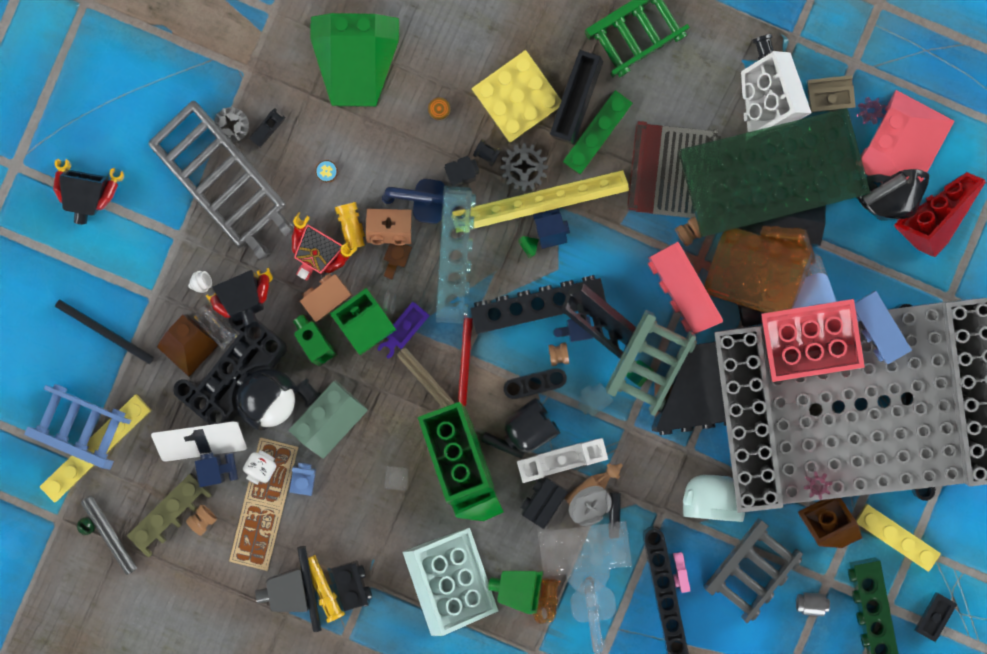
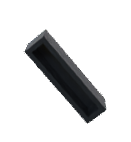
[550,49,604,145]

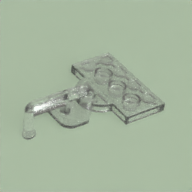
[538,521,632,654]

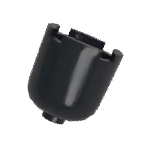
[504,398,561,453]

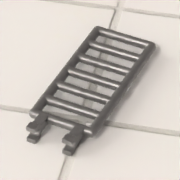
[149,101,294,259]

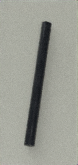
[55,299,154,365]

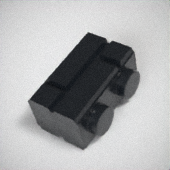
[444,156,479,189]
[520,476,568,529]

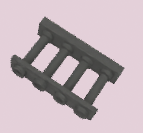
[703,518,803,623]

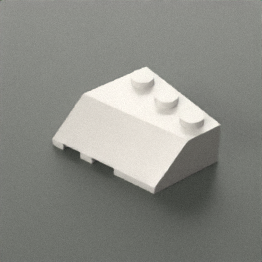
[741,51,811,141]

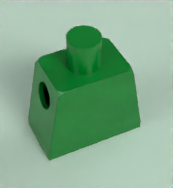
[293,314,338,367]
[488,570,543,614]

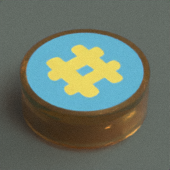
[315,160,338,183]

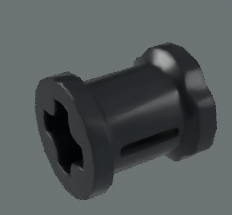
[752,34,774,61]
[473,139,502,166]
[296,378,321,407]

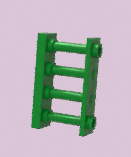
[585,0,690,78]

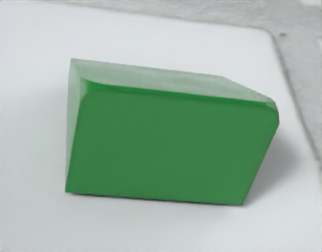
[626,360,653,387]

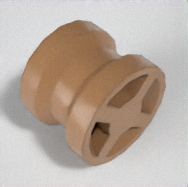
[548,342,569,367]

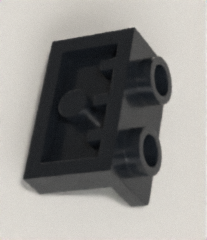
[331,560,372,611]

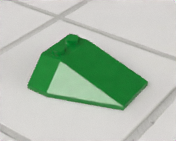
[310,13,399,107]

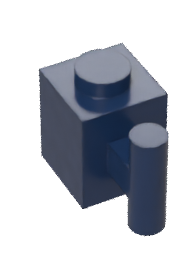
[533,208,570,249]
[553,316,593,342]
[194,452,238,487]

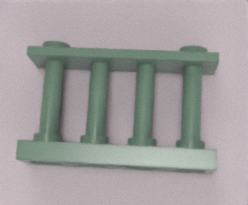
[605,310,697,416]

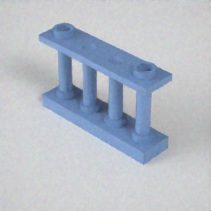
[24,384,131,470]

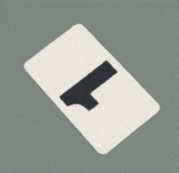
[151,421,247,461]

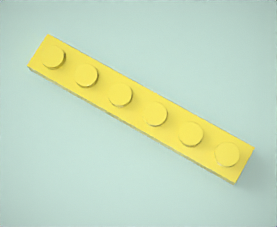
[40,394,152,503]

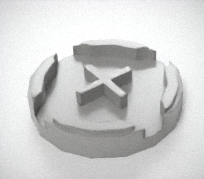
[569,486,612,526]

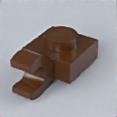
[383,244,412,280]

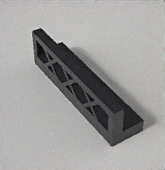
[561,284,636,359]

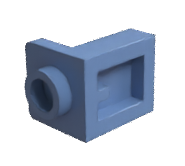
[290,463,316,496]

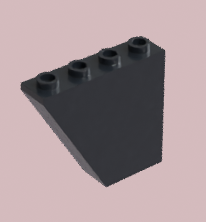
[652,341,726,435]

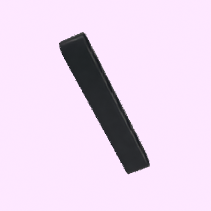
[643,526,689,654]

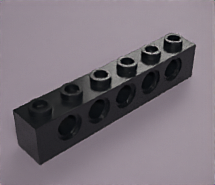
[470,275,606,334]

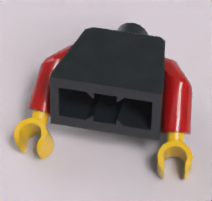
[53,159,124,225]
[206,268,273,328]

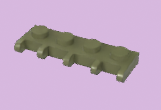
[127,473,212,557]

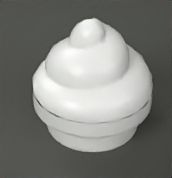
[188,271,212,293]

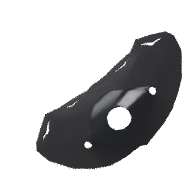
[852,169,930,221]

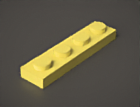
[855,504,941,572]

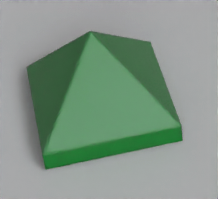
[518,236,539,258]

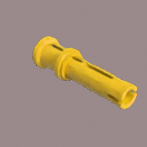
[308,555,345,623]

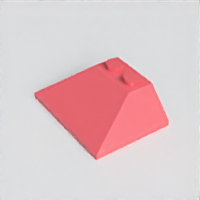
[854,90,954,183]

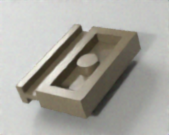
[807,75,856,113]

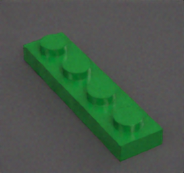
[563,90,633,175]

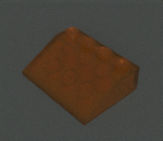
[704,225,812,313]

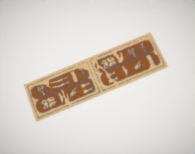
[229,438,299,571]

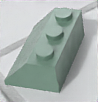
[288,380,368,459]

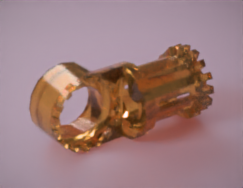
[533,578,561,624]

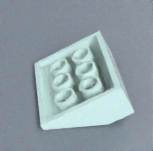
[403,528,498,636]

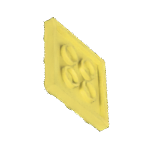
[471,50,562,143]

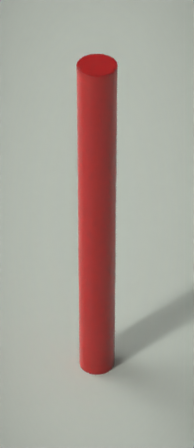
[458,317,473,406]

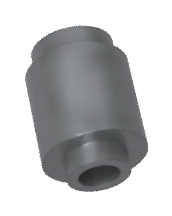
[796,592,830,616]

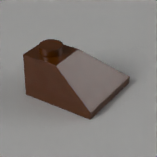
[157,314,220,377]
[798,498,862,548]

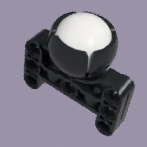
[173,317,297,431]

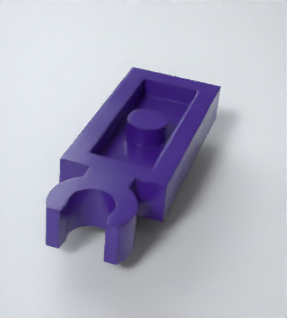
[377,301,430,359]

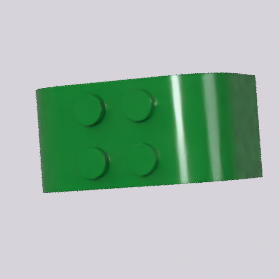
[417,402,494,506]

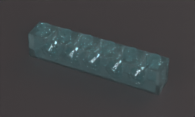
[435,186,476,324]

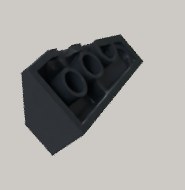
[730,199,826,247]

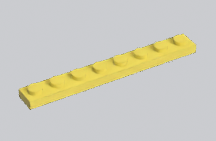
[451,170,629,233]

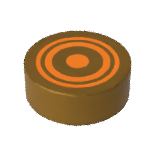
[428,97,450,121]

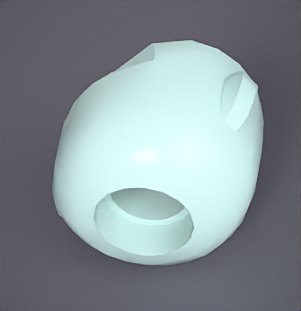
[683,475,745,522]

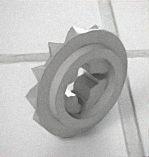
[214,107,249,143]

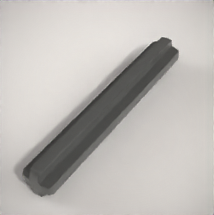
[81,496,137,575]

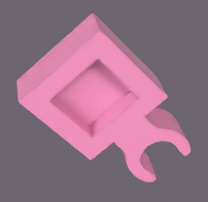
[673,552,690,593]

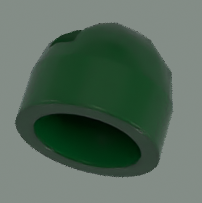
[77,517,96,535]

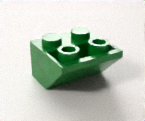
[330,288,396,355]

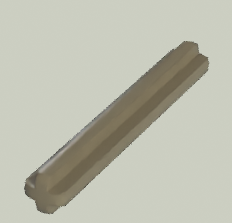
[397,348,455,408]

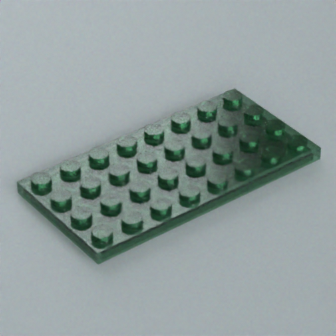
[678,108,871,237]

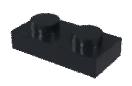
[914,592,957,643]

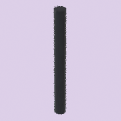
[297,546,322,632]

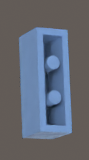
[854,291,912,364]

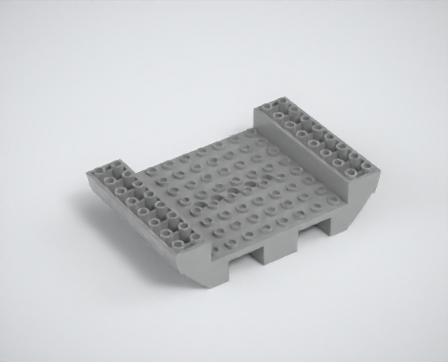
[715,298,987,513]

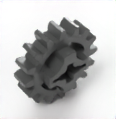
[500,143,548,192]

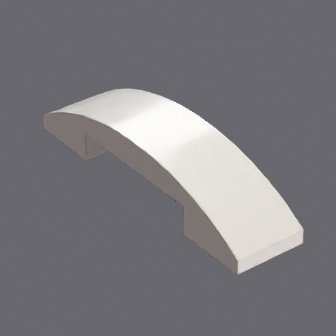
[517,438,608,483]

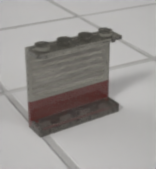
[627,121,721,220]

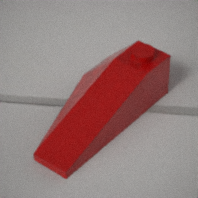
[894,172,986,257]

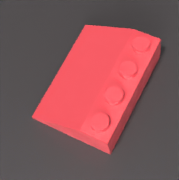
[647,242,723,334]
[761,299,865,382]

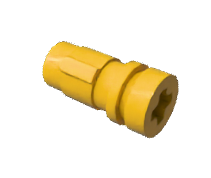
[335,202,365,249]

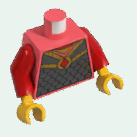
[292,212,357,281]

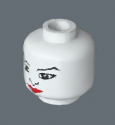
[243,450,276,485]

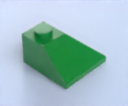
[452,490,504,521]

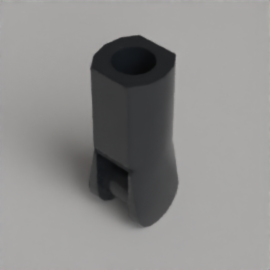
[249,108,286,148]

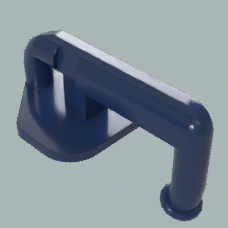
[382,179,460,224]

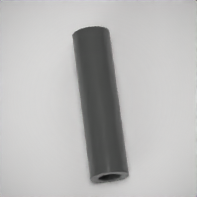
[863,173,908,205]

